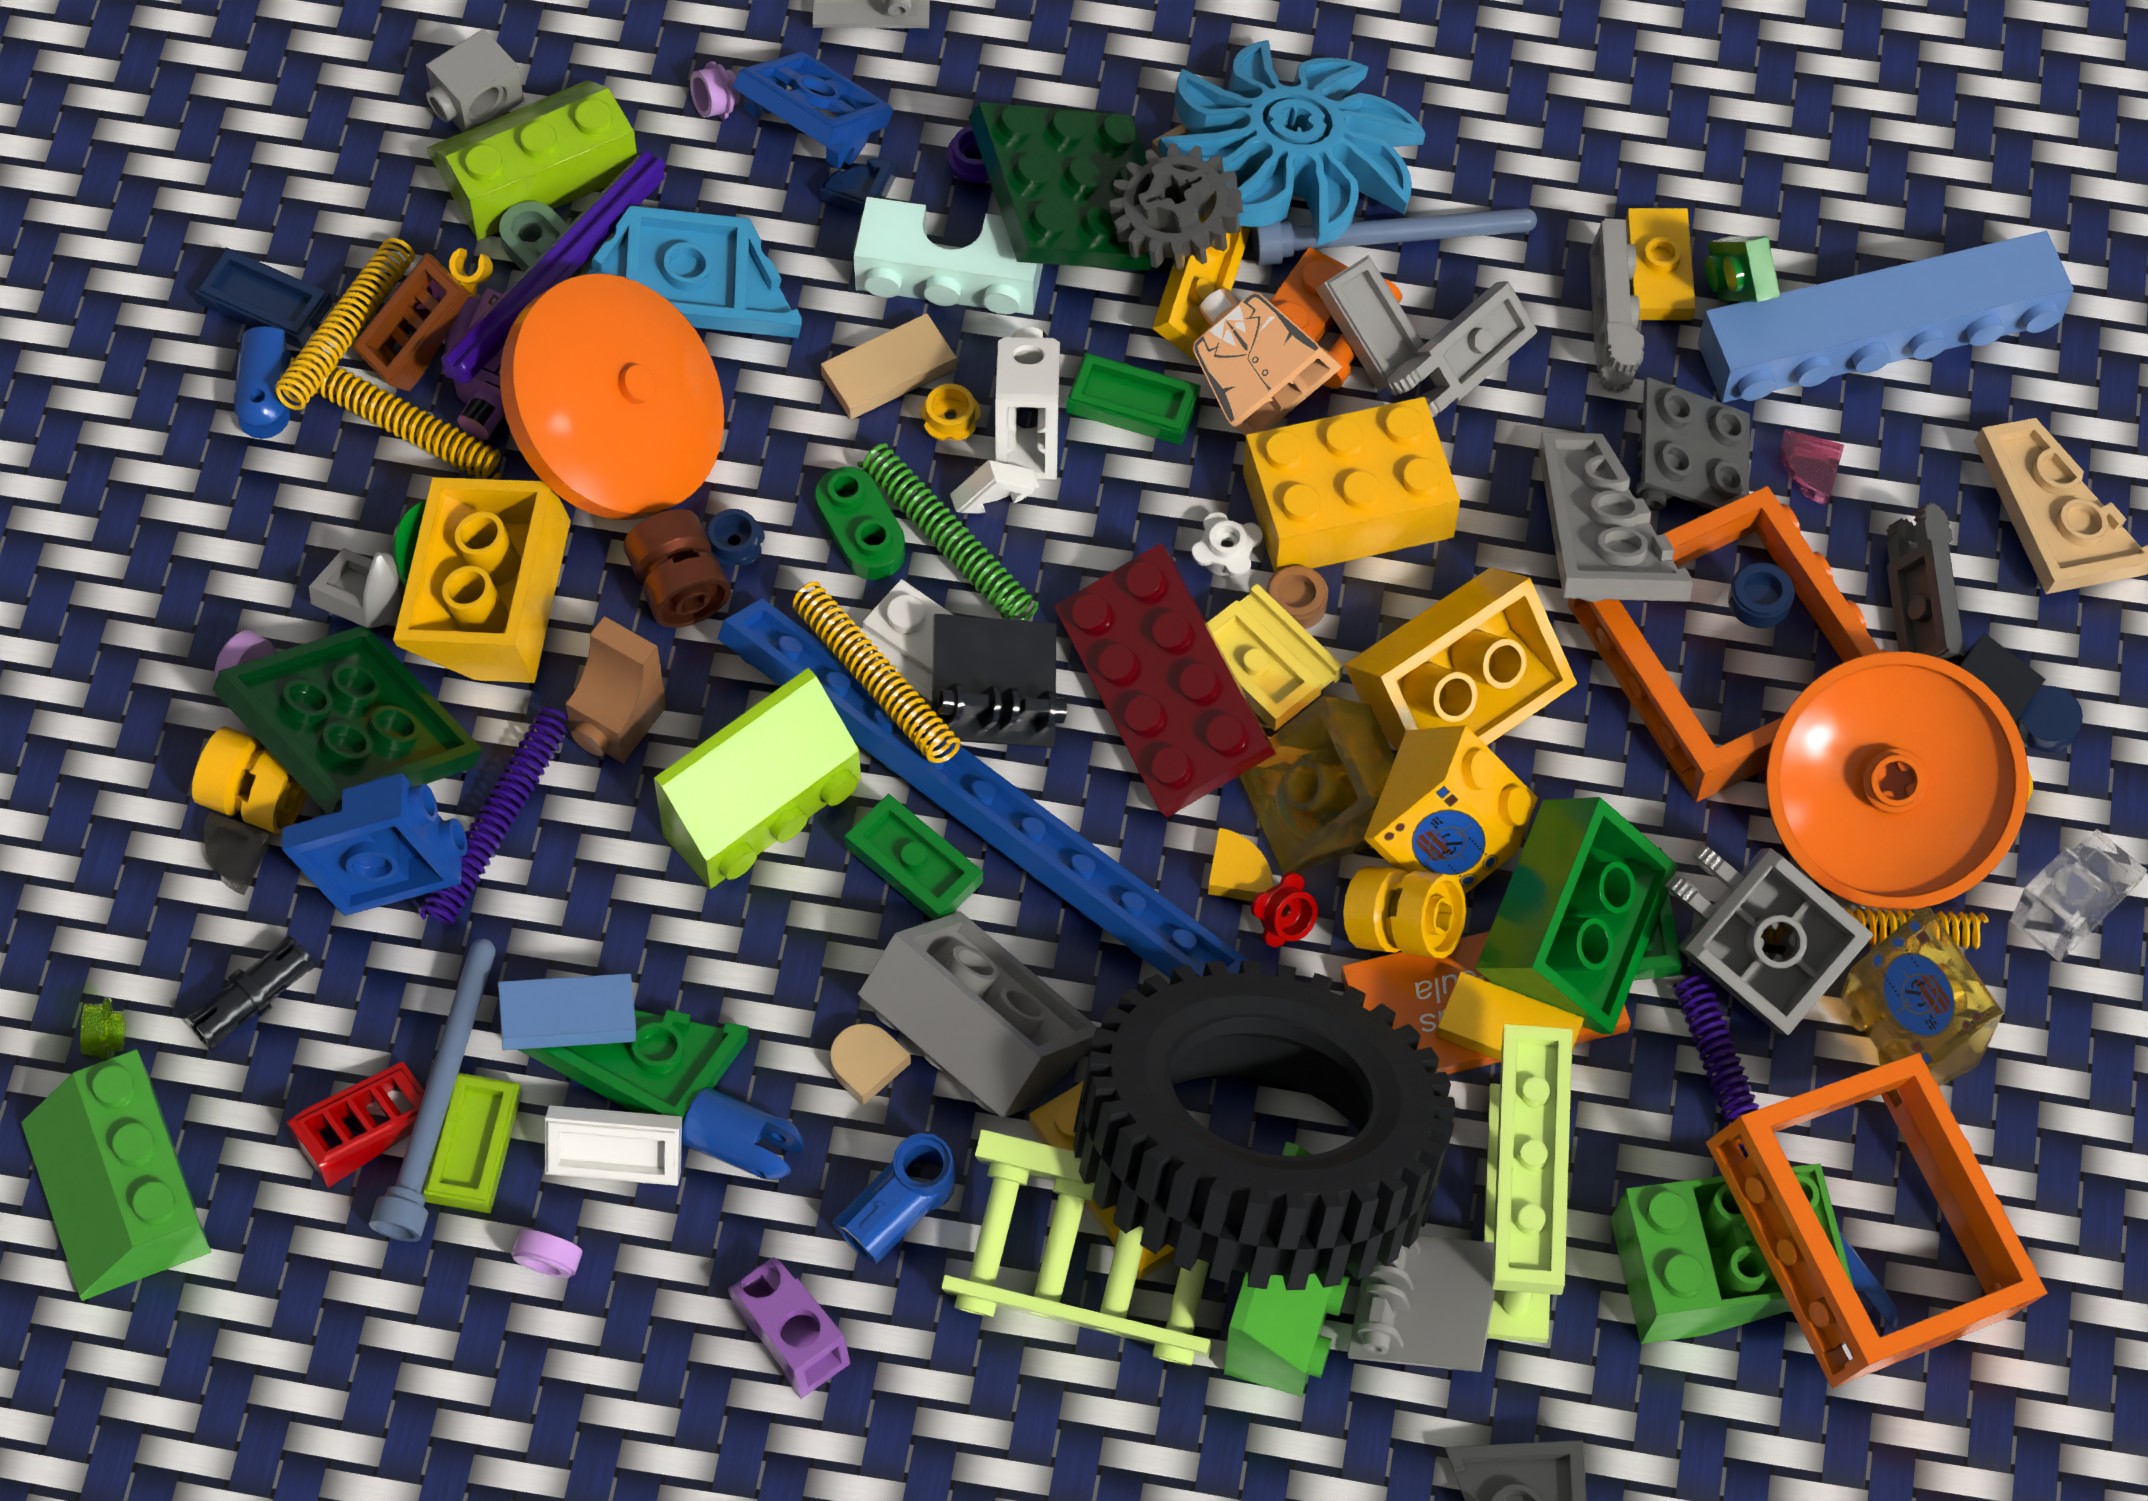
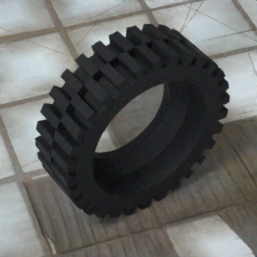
[1073,960,1455,1290]

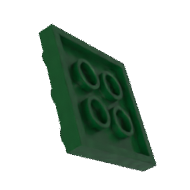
[969,102,1174,272]
[212,626,482,814]

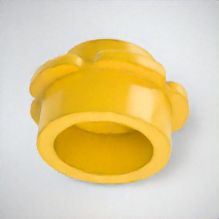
[920,383,981,441]

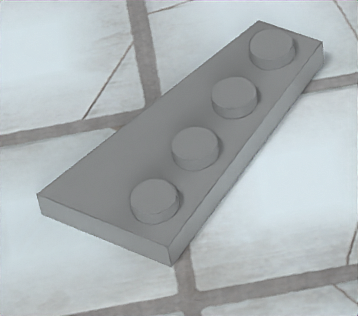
[1539,432,1694,602]

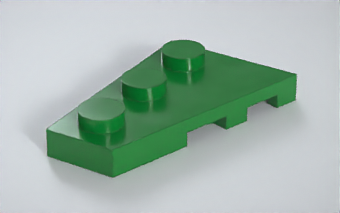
[517,1010,749,1127]

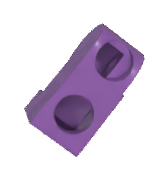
[728,1257,850,1399]

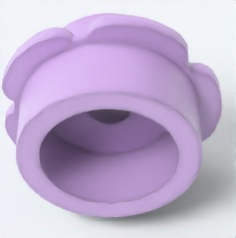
[690,61,740,120]

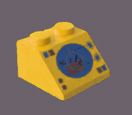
[1364,725,1538,895]

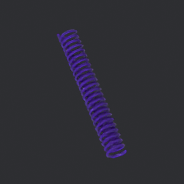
[419,707,569,925]
[1673,973,1760,1157]

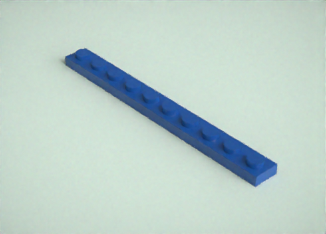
[717,598,1249,979]

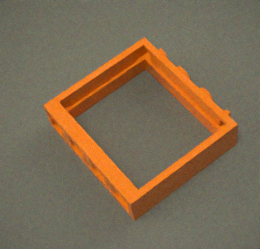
[1568,486,1888,803]
[1706,1053,2047,1389]

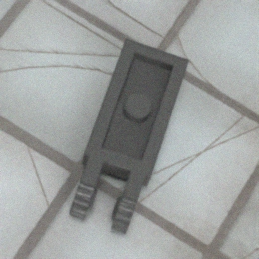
[1886,502,1965,663]

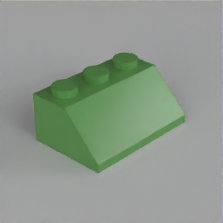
[21,1049,212,1301]
[1224,1141,1350,1397]

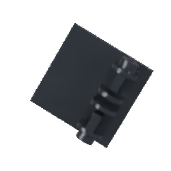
[931,614,1067,748]

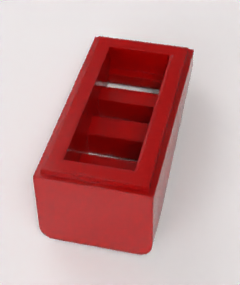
[286,1061,425,1188]

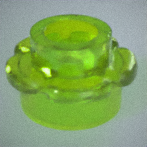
[80,997,126,1062]

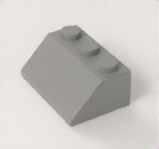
[858,911,1097,1118]

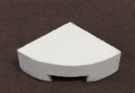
[950,460,1039,514]

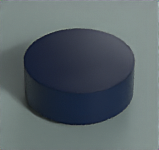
[1728,562,1795,628]
[2015,686,2083,752]

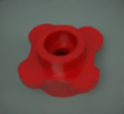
[1251,872,1318,947]

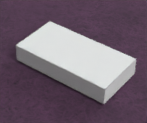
[545,1105,682,1186]

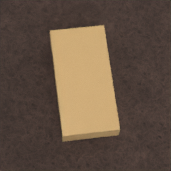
[821,313,957,420]

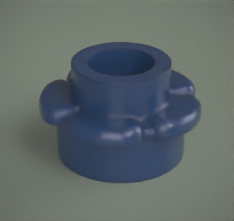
[705,509,765,568]

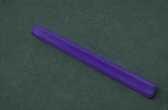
[441,151,666,385]

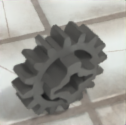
[1109,144,1243,270]

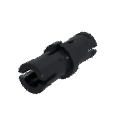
[185,935,315,1051]

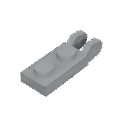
[1589,218,1644,393]
[1385,281,1538,418]

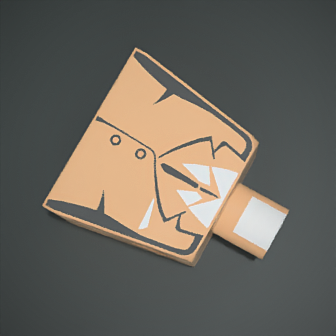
[1193,289,1342,436]

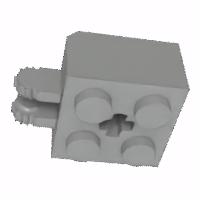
[1665,843,1874,1036]

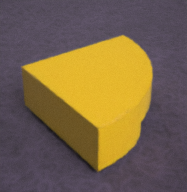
[1208,828,1273,902]

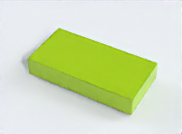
[423,1073,522,1214]

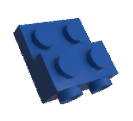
[282,773,467,916]

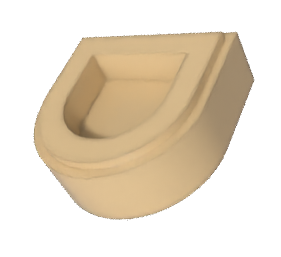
[831,1024,911,1106]

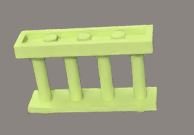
[1483,1024,1573,1343]
[941,1129,1212,1366]

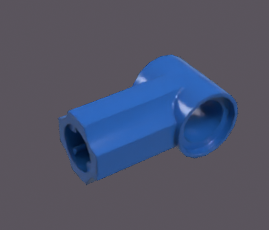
[833,1133,956,1265]

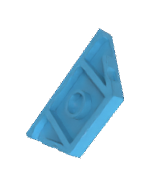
[587,206,802,338]

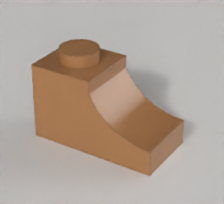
[566,616,666,764]

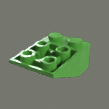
[1610,1163,1854,1344]

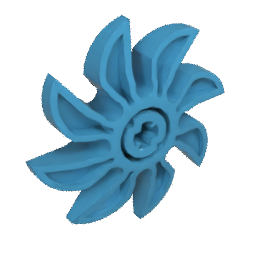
[1158,40,1426,245]

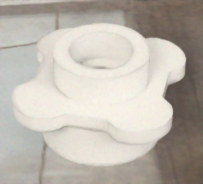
[1192,512,1263,577]

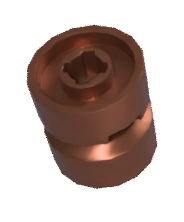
[623,509,731,628]

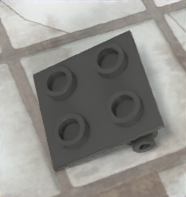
[1636,377,1750,511]

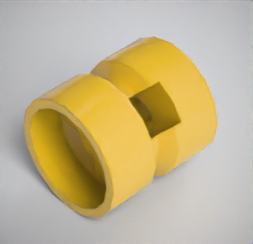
[192,726,308,835]
[1343,866,1466,959]

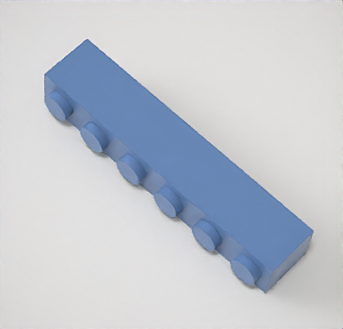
[1697,230,2074,403]

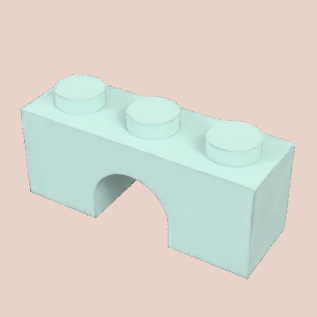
[854,197,1043,315]

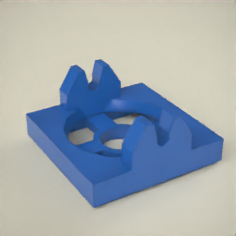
[732,51,894,169]

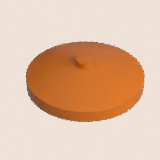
[500,273,724,520]
[1766,652,2029,910]

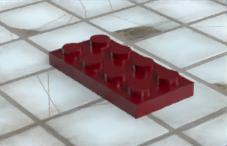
[1054,543,1276,818]

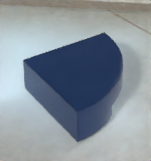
[820,158,898,215]

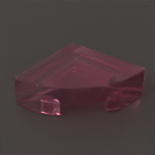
[1780,429,1844,506]

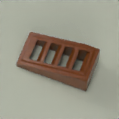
[351,253,470,392]

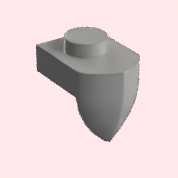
[309,548,405,628]

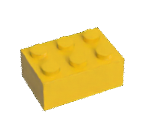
[1243,397,1460,573]

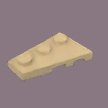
[1974,418,2148,594]

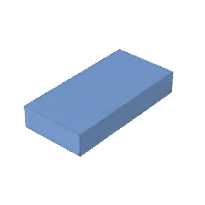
[498,974,636,1050]

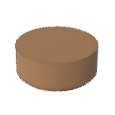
[1266,565,1328,629]

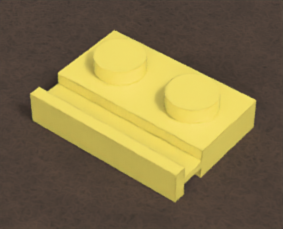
[1207,584,1343,731]

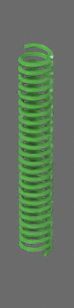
[857,443,1038,621]

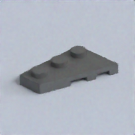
[1445,1440,1587,1501]

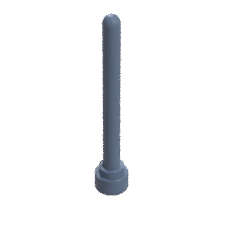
[1251,208,1537,266]
[369,939,496,1242]

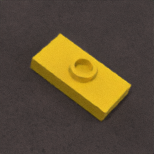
[1626,208,1696,320]

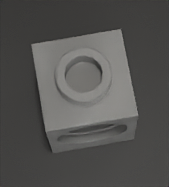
[426,28,524,132]

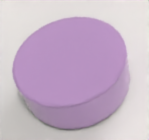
[215,630,274,679]
[511,1229,583,1278]

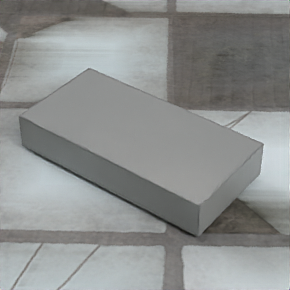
[1315,255,1424,392]

